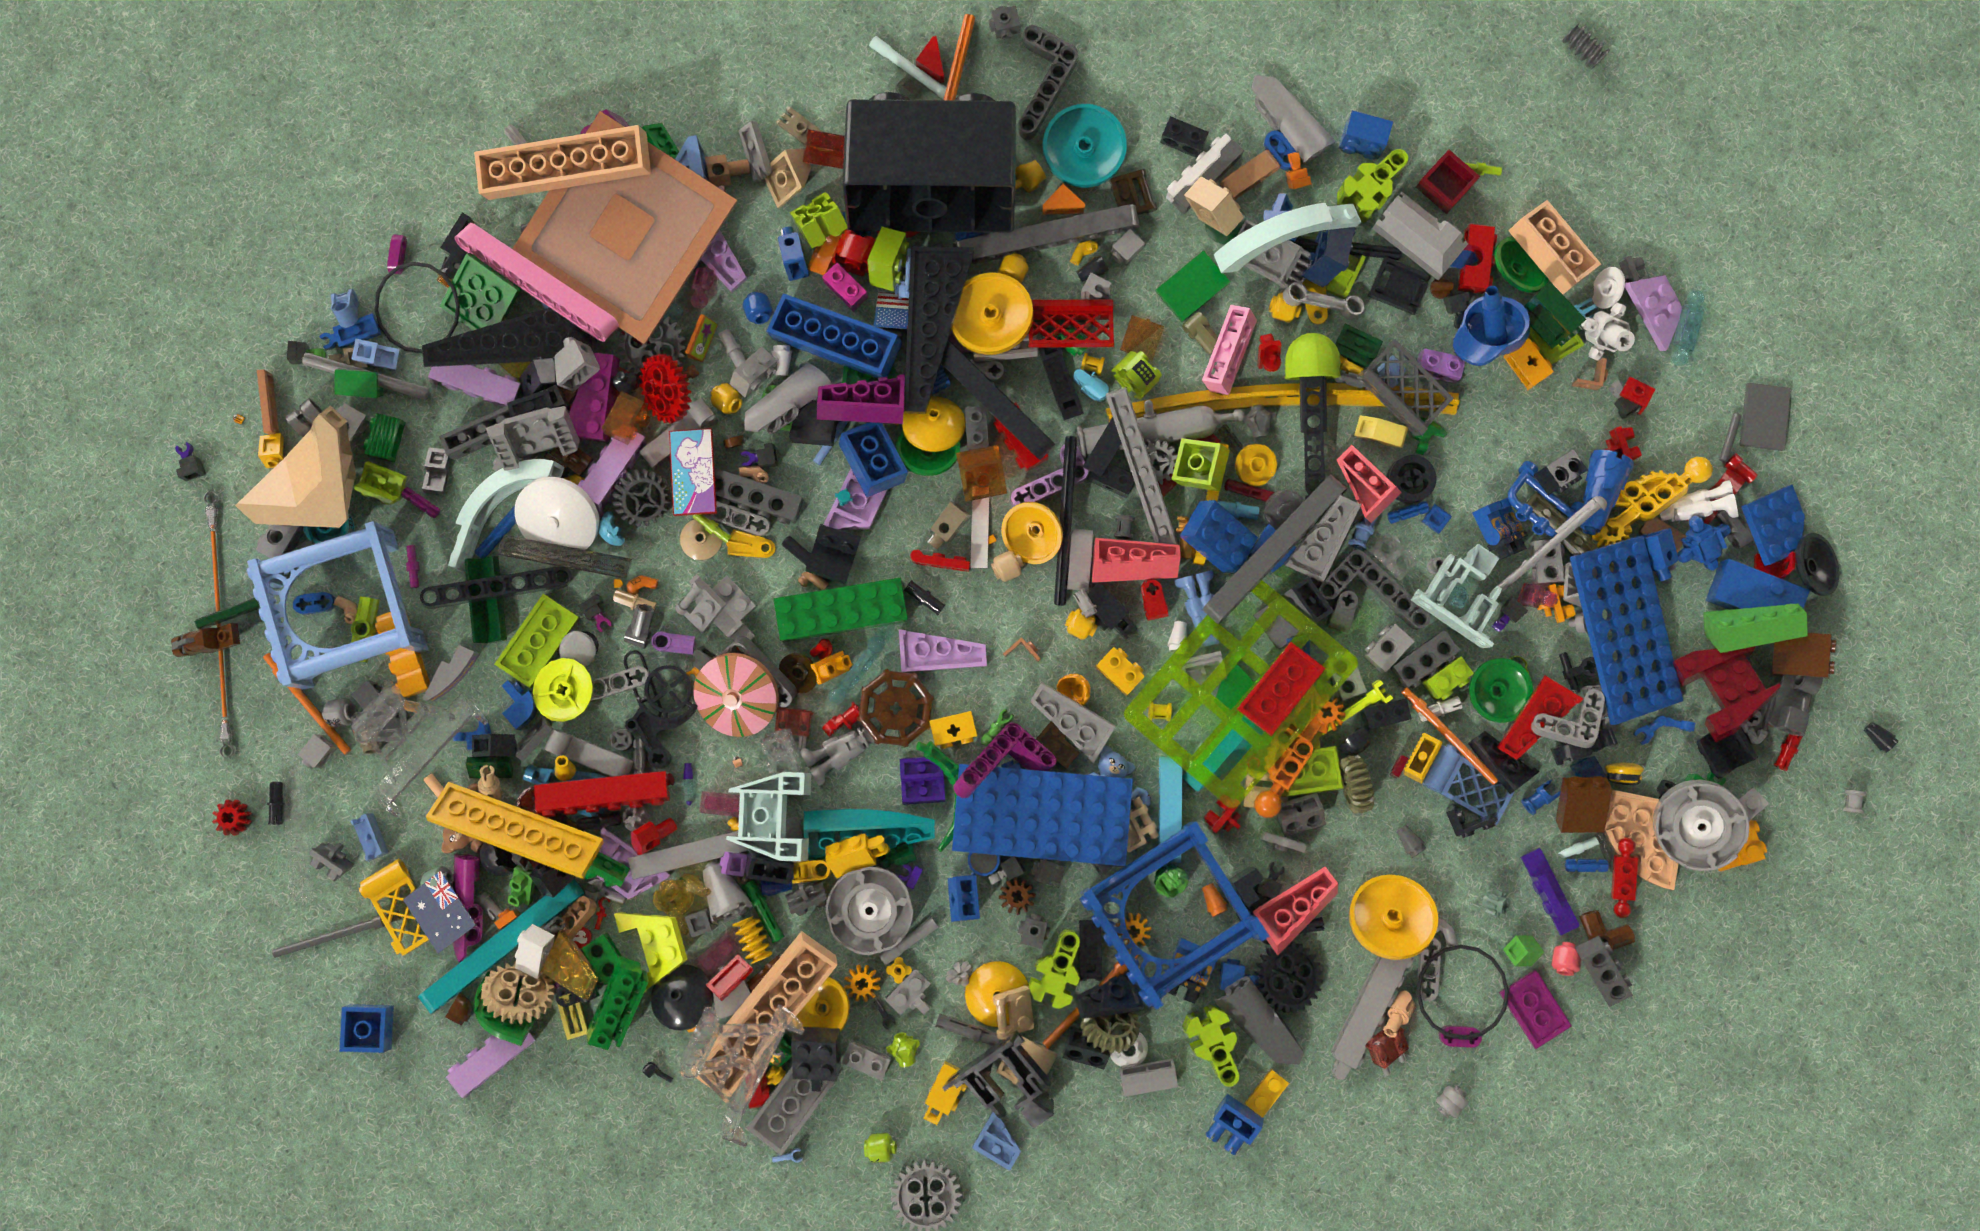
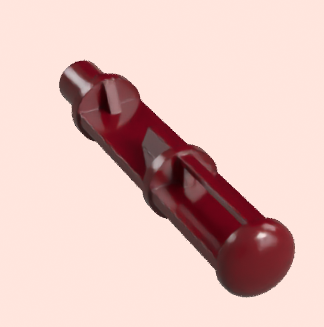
[1224,478,1275,502]

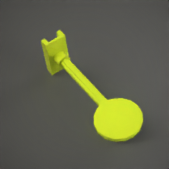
[1279,679,1393,751]

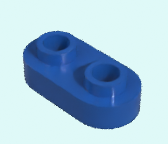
[1264,131,1297,170]

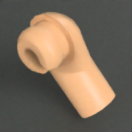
[738,466,769,484]
[334,595,358,624]

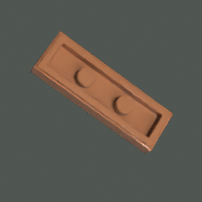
[257,369,279,435]

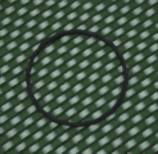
[374,262,460,353]
[1416,944,1509,1040]

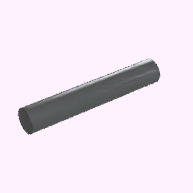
[1719,413,1742,462]

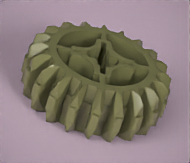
[1339,755,1374,813]
[1081,1012,1140,1054]

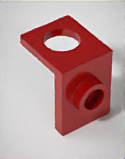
[1620,377,1656,415]
[1754,551,1795,579]

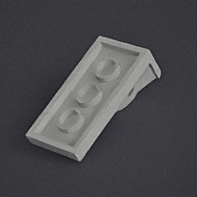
[745,1066,834,1156]

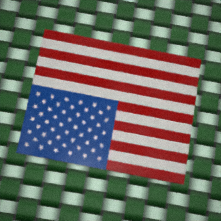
[874,292,909,329]

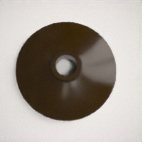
[779,653,817,693]

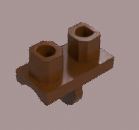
[549,447,594,476]

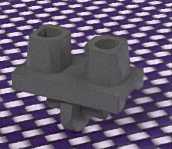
[1619,256,1650,290]
[309,842,354,881]
[785,880,828,916]

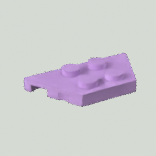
[1625,275,1684,351]
[823,469,887,530]
[596,827,672,899]

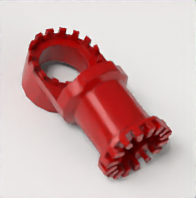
[821,701,859,737]

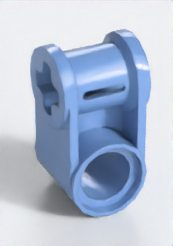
[331,289,359,328]

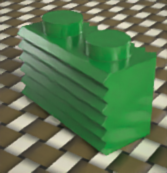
[363,413,406,463]

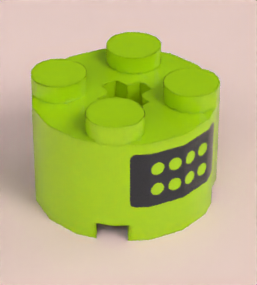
[1112,351,1162,400]

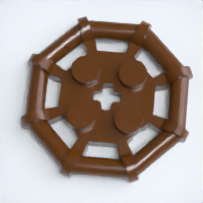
[857,669,934,748]

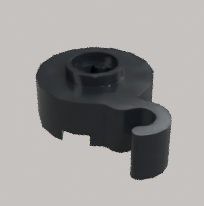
[1550,727,1618,766]

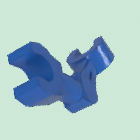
[1633,716,1695,745]

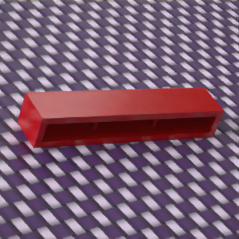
[534,771,670,817]

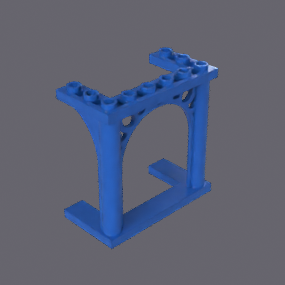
[1079,822,1270,1010]

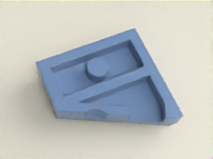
[972,1111,1021,1171]

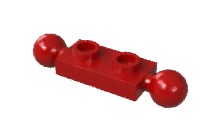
[1611,837,1638,918]

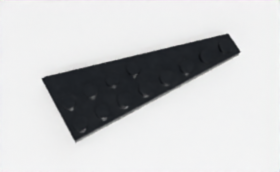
[422,307,598,367]

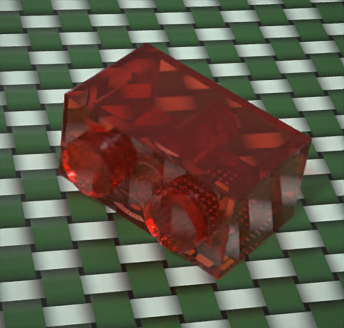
[803,129,845,169]

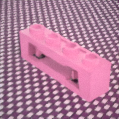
[1202,305,1257,395]

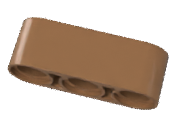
[1220,149,1281,200]

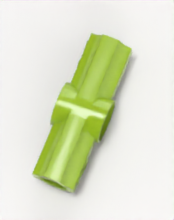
[351,596,380,663]

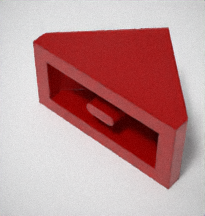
[916,36,944,83]

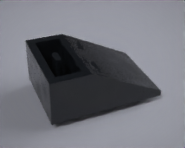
[1253,576,1334,650]

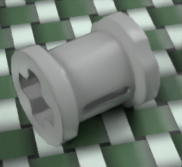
[1843,790,1866,814]

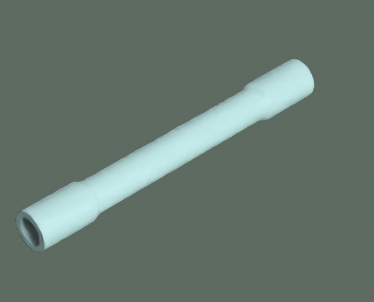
[869,36,959,100]

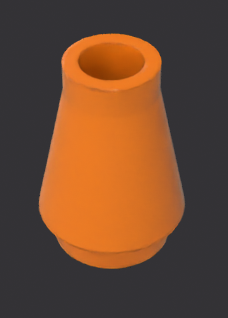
[1201,883,1228,917]

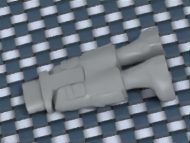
[799,727,874,786]

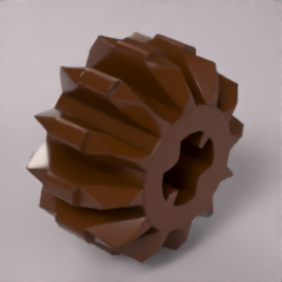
[999,877,1036,915]

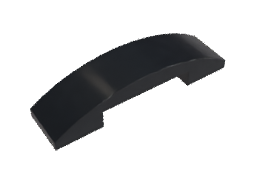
[1038,335,1084,421]

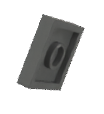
[515,716,553,762]

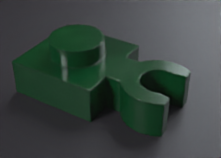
[878,842,917,869]

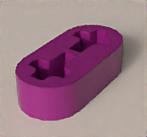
[387,234,407,275]
[1439,1025,1482,1048]

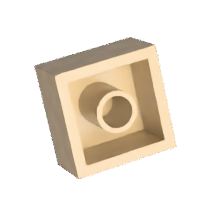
[1184,177,1244,236]

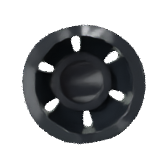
[1340,723,1372,755]

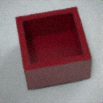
[1416,149,1480,214]

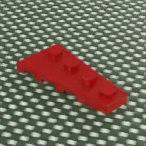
[1497,675,1584,760]

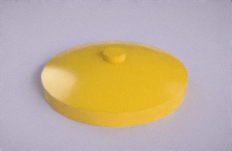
[951,273,1033,355]
[1349,875,1438,960]

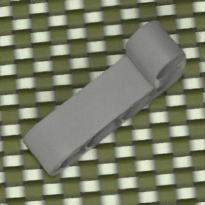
[640,398,718,470]
[544,729,634,776]

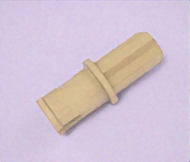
[613,589,657,610]

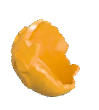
[1056,674,1091,706]

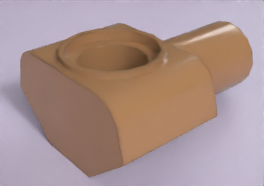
[704,154,750,186]

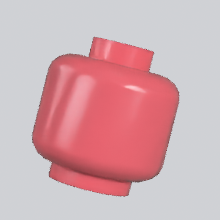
[1552,942,1582,976]

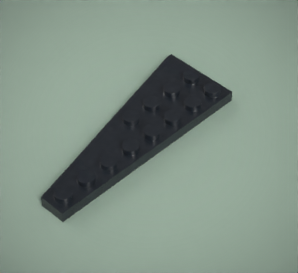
[904,246,974,414]

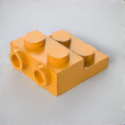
[1718,819,1767,871]

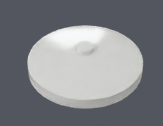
[515,477,600,557]

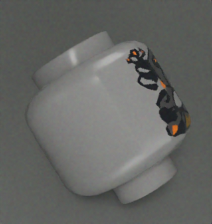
[322,698,357,728]

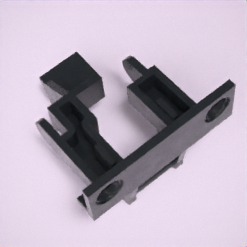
[942,1030,1054,1129]

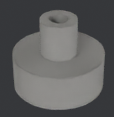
[1569,612,1588,633]

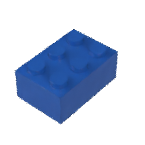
[839,422,908,498]
[1180,500,1258,573]

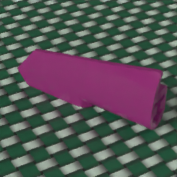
[453,853,483,962]

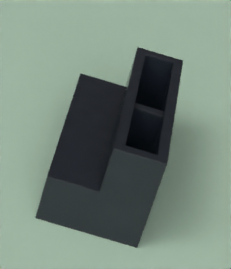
[1229,866,1264,907]

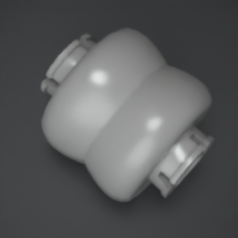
[1436,1085,1469,1118]

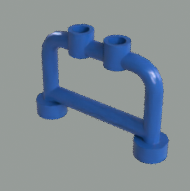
[1508,461,1583,538]

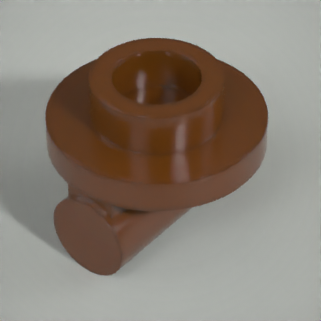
[1430,278,1454,299]

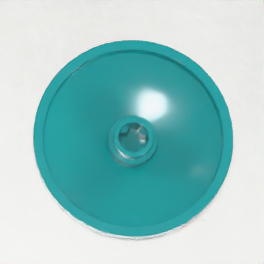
[1043,104,1127,188]

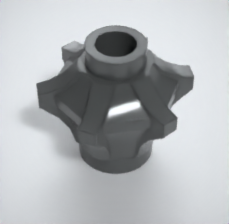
[1242,404,1275,437]

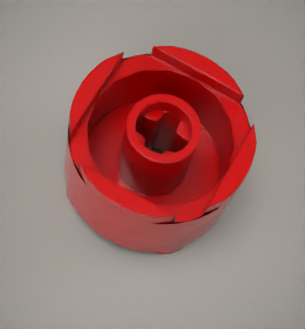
[832,230,876,276]

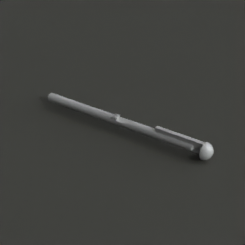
[1486,496,1607,597]

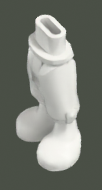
[1660,480,1739,522]

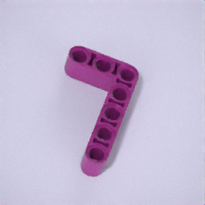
[953,722,1056,798]

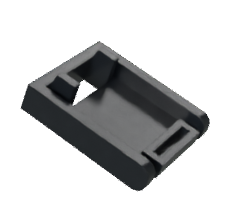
[1368,256,1431,315]

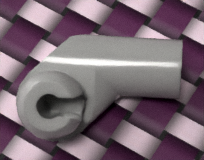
[1436,918,1458,947]

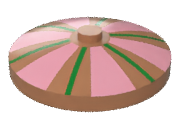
[694,653,779,737]

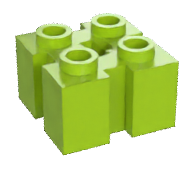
[790,192,847,248]

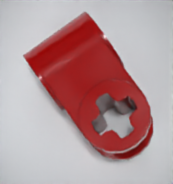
[1141,579,1169,621]

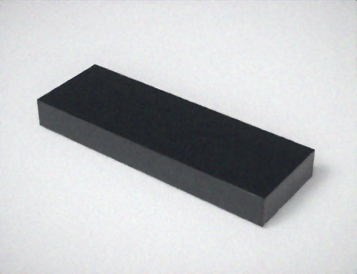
[1083,417,1122,478]

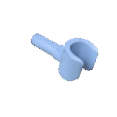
[772,1148,803,1163]

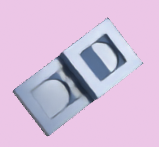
[352,339,400,371]

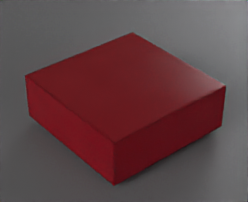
[1389,755,1409,779]

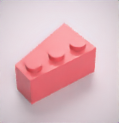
[1337,445,1402,523]

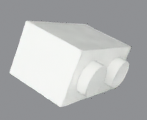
[515,924,555,979]

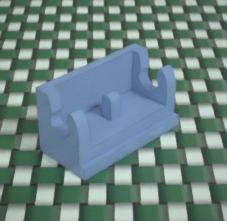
[350,813,389,862]

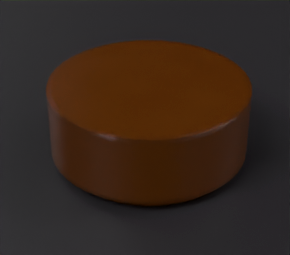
[723,435,745,449]

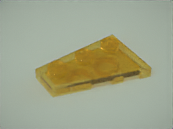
[540,931,598,1000]

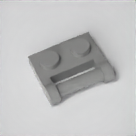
[675,579,727,633]

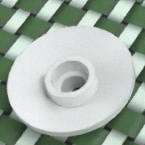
[1592,267,1625,309]

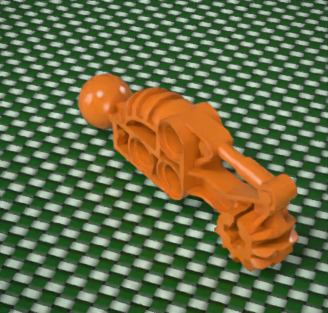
[1254,686,1345,818]

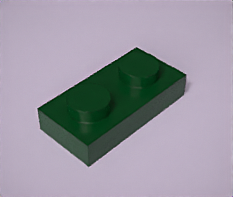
[465,756,513,778]

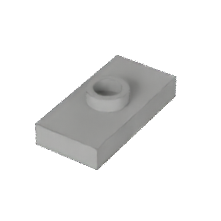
[1260,832,1306,853]

